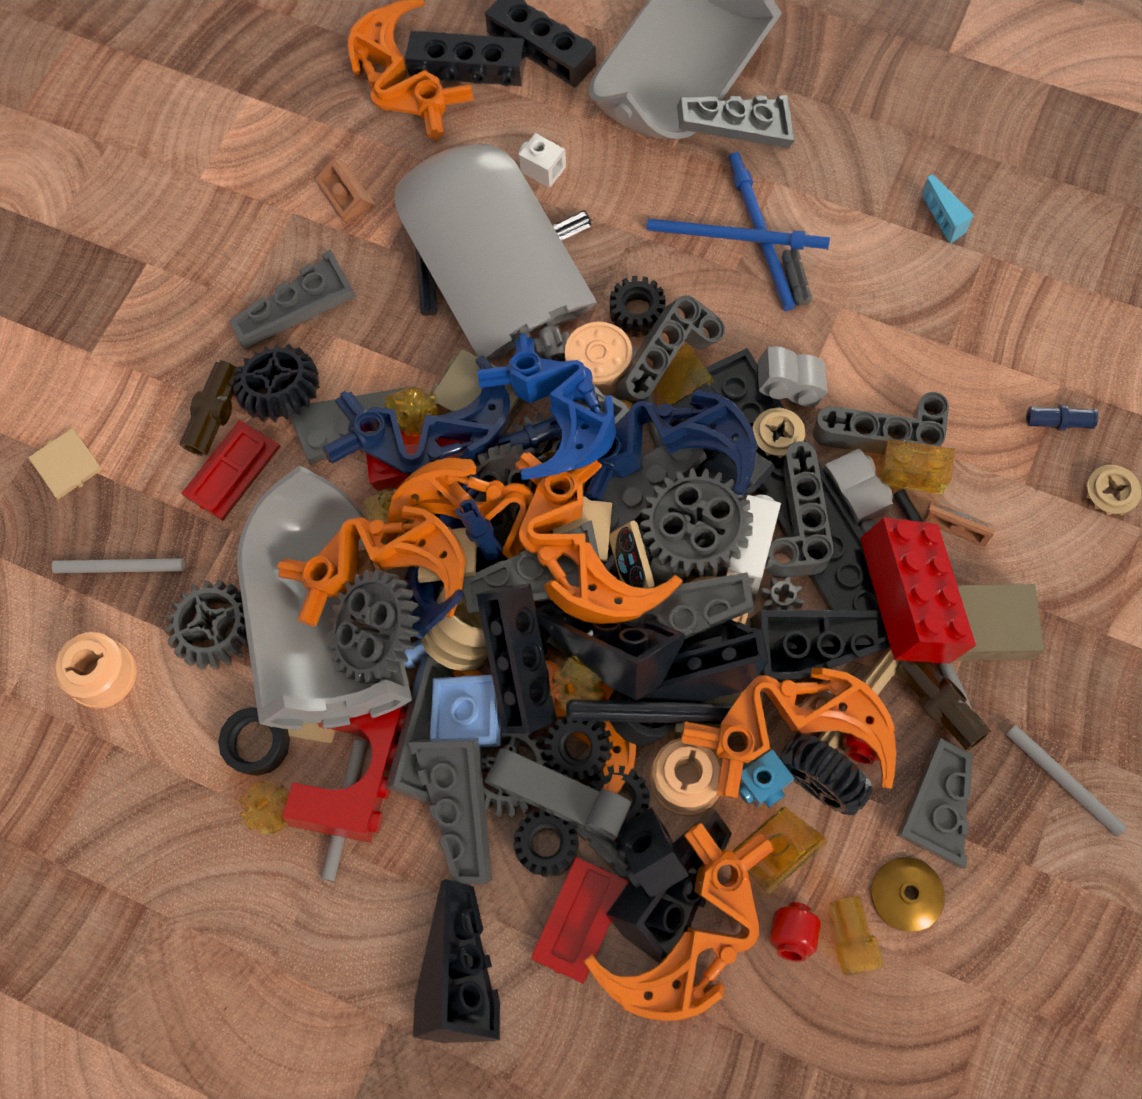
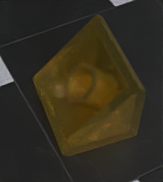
[732,806,828,896]

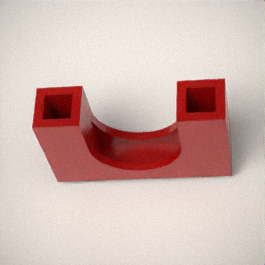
[282,705,407,843]

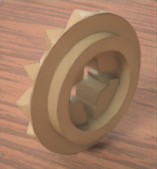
[753,408,805,458]
[1085,465,1142,516]

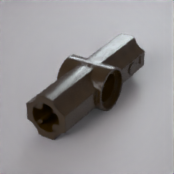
[179,360,237,457]
[896,661,991,751]

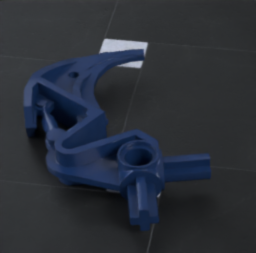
[322,355,510,475]
[577,390,758,501]
[405,474,481,639]

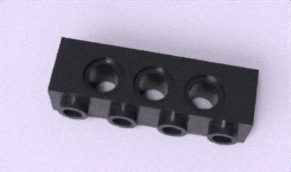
[485,0,596,88]
[405,30,526,86]
[476,583,557,733]

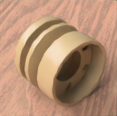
[421,587,488,671]

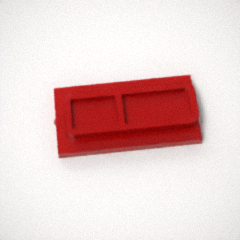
[181,420,281,521]
[531,857,628,984]

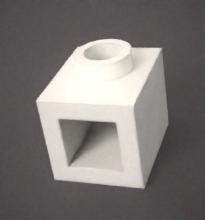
[518,133,566,188]

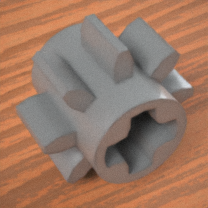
[534,326,570,362]
[761,577,804,610]

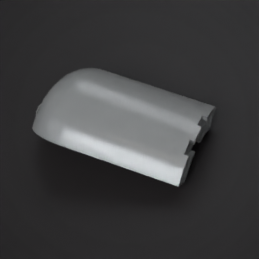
[589,0,782,139]
[395,143,597,361]
[237,465,412,730]

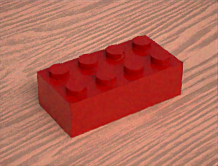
[860,517,976,664]

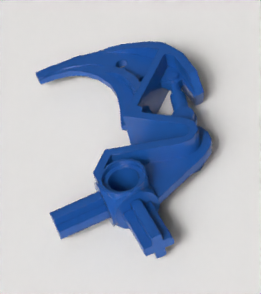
[477,334,616,480]

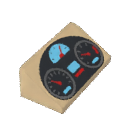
[609,521,655,589]

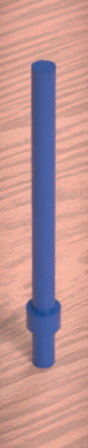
[728,152,796,311]
[646,218,830,250]

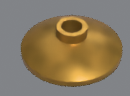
[871,857,945,932]

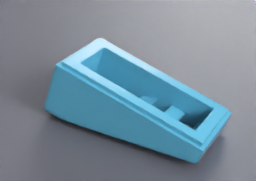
[922,174,974,244]

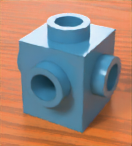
[738,749,795,809]

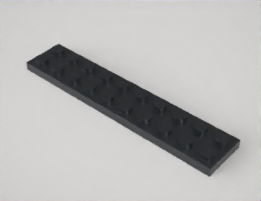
[691,348,880,610]

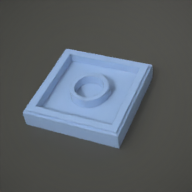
[430,675,501,747]

